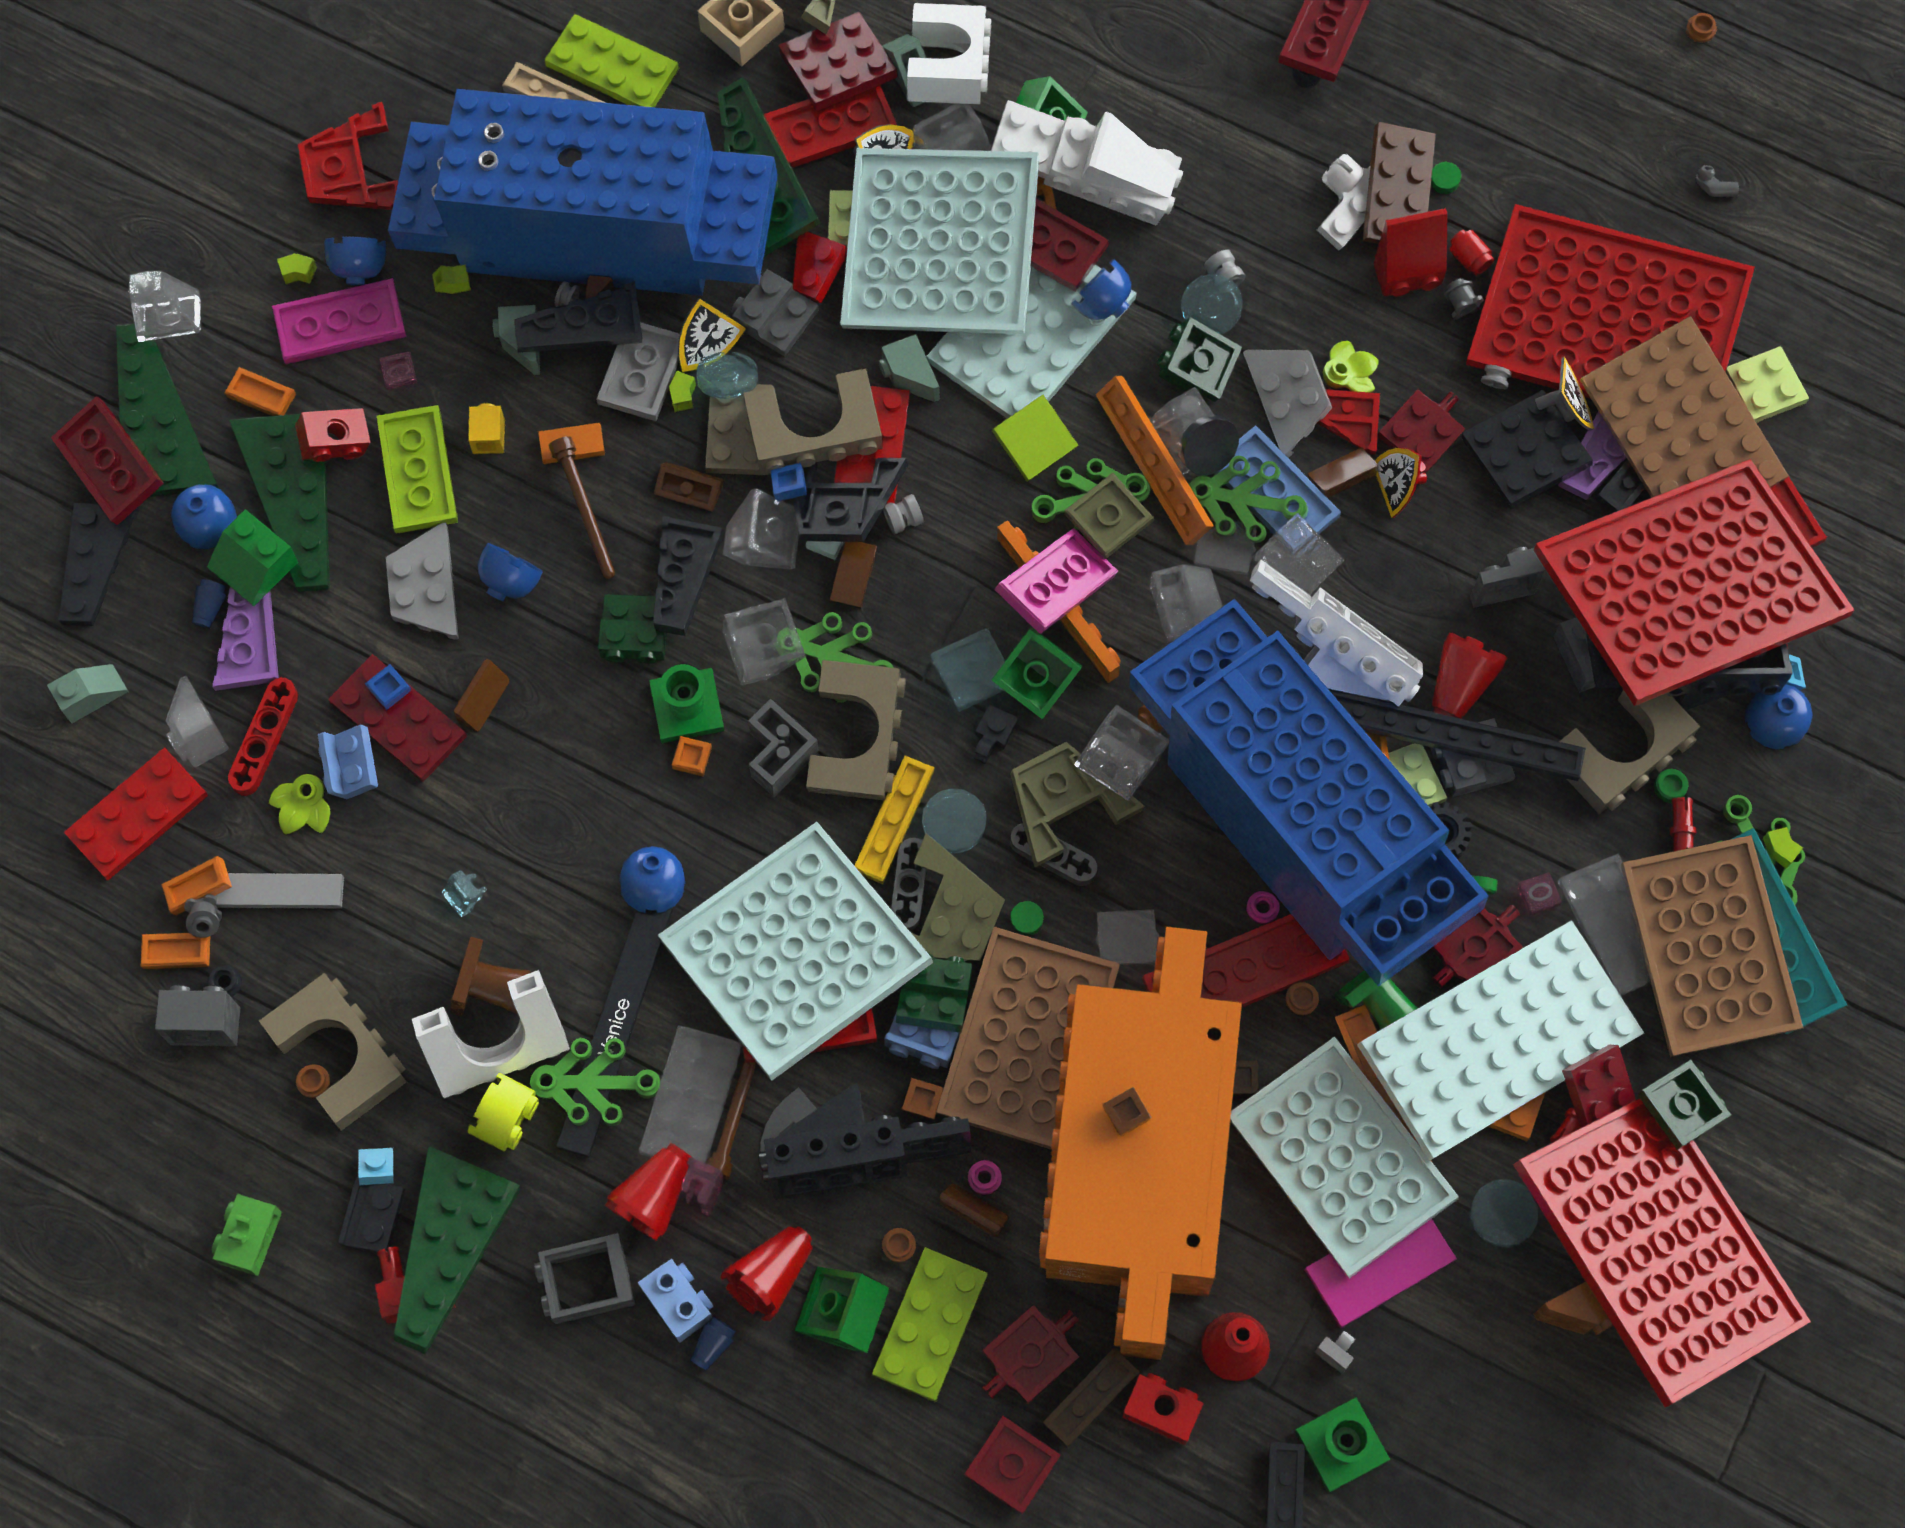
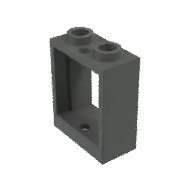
[534,1233,635,1324]

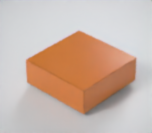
[672,736,712,776]

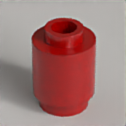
[1450,230,1494,276]

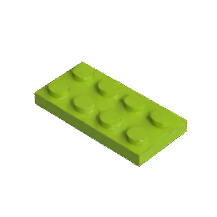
[545,14,679,107]
[377,405,458,534]
[872,1247,988,1402]

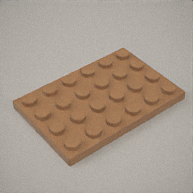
[1580,316,1789,498]
[1621,835,1803,1057]
[936,927,1120,1150]

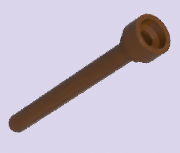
[548,436,615,579]
[704,1058,757,1179]

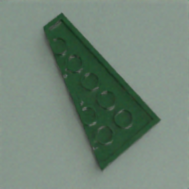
[718,77,821,257]
[116,322,219,497]
[229,414,330,592]
[394,1146,520,1354]

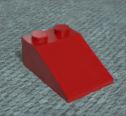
[1374,208,1447,296]

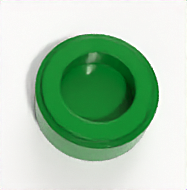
[1431,162,1461,194]
[1654,769,1689,803]
[1472,876,1498,895]
[1011,901,1044,936]

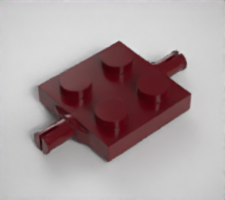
[1378,389,1466,473]
[1430,905,1523,988]
[982,1305,1079,1404]

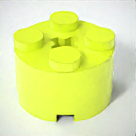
[468,1073,539,1151]

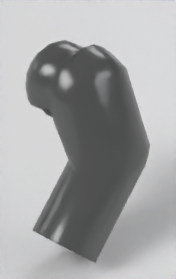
[1696,165,1739,197]

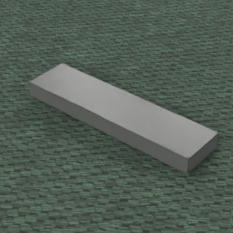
[215,873,344,908]

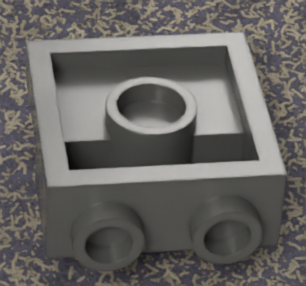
[731,269,819,357]
[1470,547,1546,608]
[1430,718,1515,797]

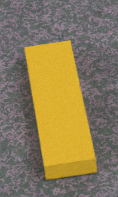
[854,756,934,884]

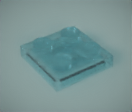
[930,628,1005,712]

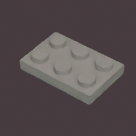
[597,322,680,421]

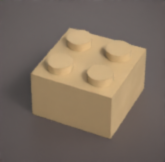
[698,0,784,66]

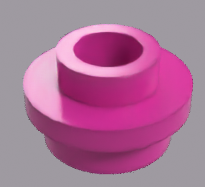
[1246,891,1280,924]
[968,1160,1002,1195]

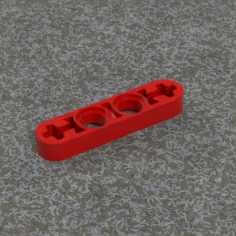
[228,677,298,796]

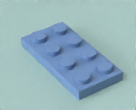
[1214,426,1341,555]

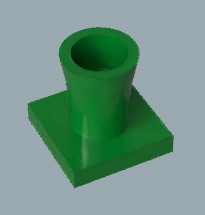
[649,664,725,743]
[1333,970,1418,1030]
[1295,1398,1390,1493]

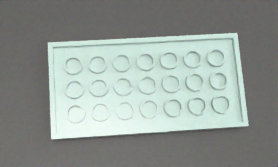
[1357,920,1644,1161]

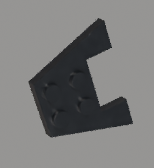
[793,458,908,542]

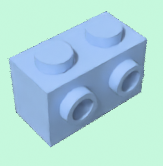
[638,1258,714,1343]

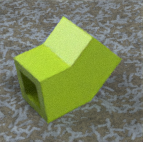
[277,253,317,284]
[432,265,471,294]
[669,371,696,412]
[1763,827,1803,869]

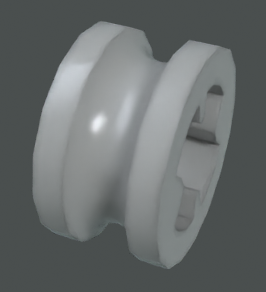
[555,281,580,308]
[1481,365,1512,389]

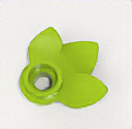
[1323,341,1378,393]
[269,774,330,834]

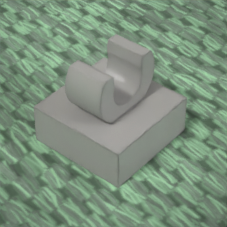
[1315,1331,1355,1374]

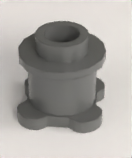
[1444,278,1484,320]
[184,894,222,938]

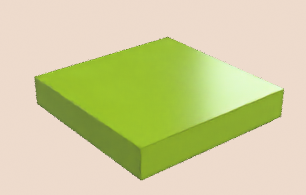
[991,394,1079,481]

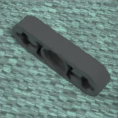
[1010,823,1097,886]
[891,838,927,932]

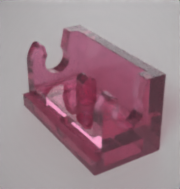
[682,1157,724,1217]

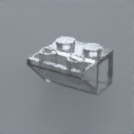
[913,103,992,151]
[1252,512,1344,595]
[1150,564,1223,643]
[1074,705,1169,801]

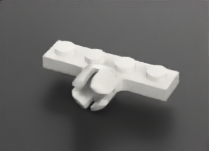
[1317,154,1370,250]

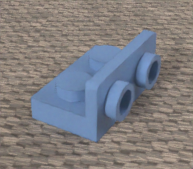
[318,725,378,799]
[884,1012,960,1069]

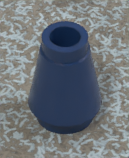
[191,579,227,628]
[690,1316,736,1370]

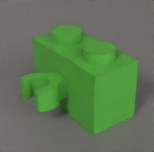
[212,1194,282,1276]

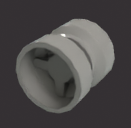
[1204,250,1245,293]
[883,494,924,535]

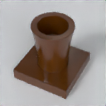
[450,936,531,1017]

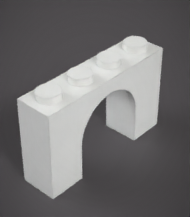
[907,3,991,104]
[412,970,570,1098]

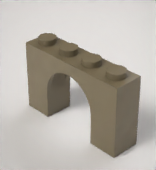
[743,369,882,474]
[806,660,906,800]
[1559,690,1700,814]
[259,973,406,1131]

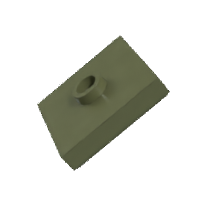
[1065,473,1154,559]

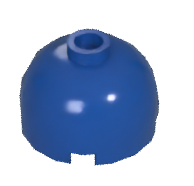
[325,237,386,285]
[1071,259,1132,321]
[171,484,237,549]
[478,543,543,601]
[1744,684,1813,750]
[619,846,685,913]

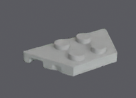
[1243,350,1332,458]
[386,523,459,640]

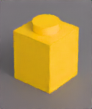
[469,403,505,454]

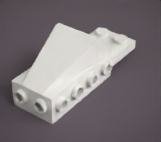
[991,100,1183,226]
[1250,559,1423,706]

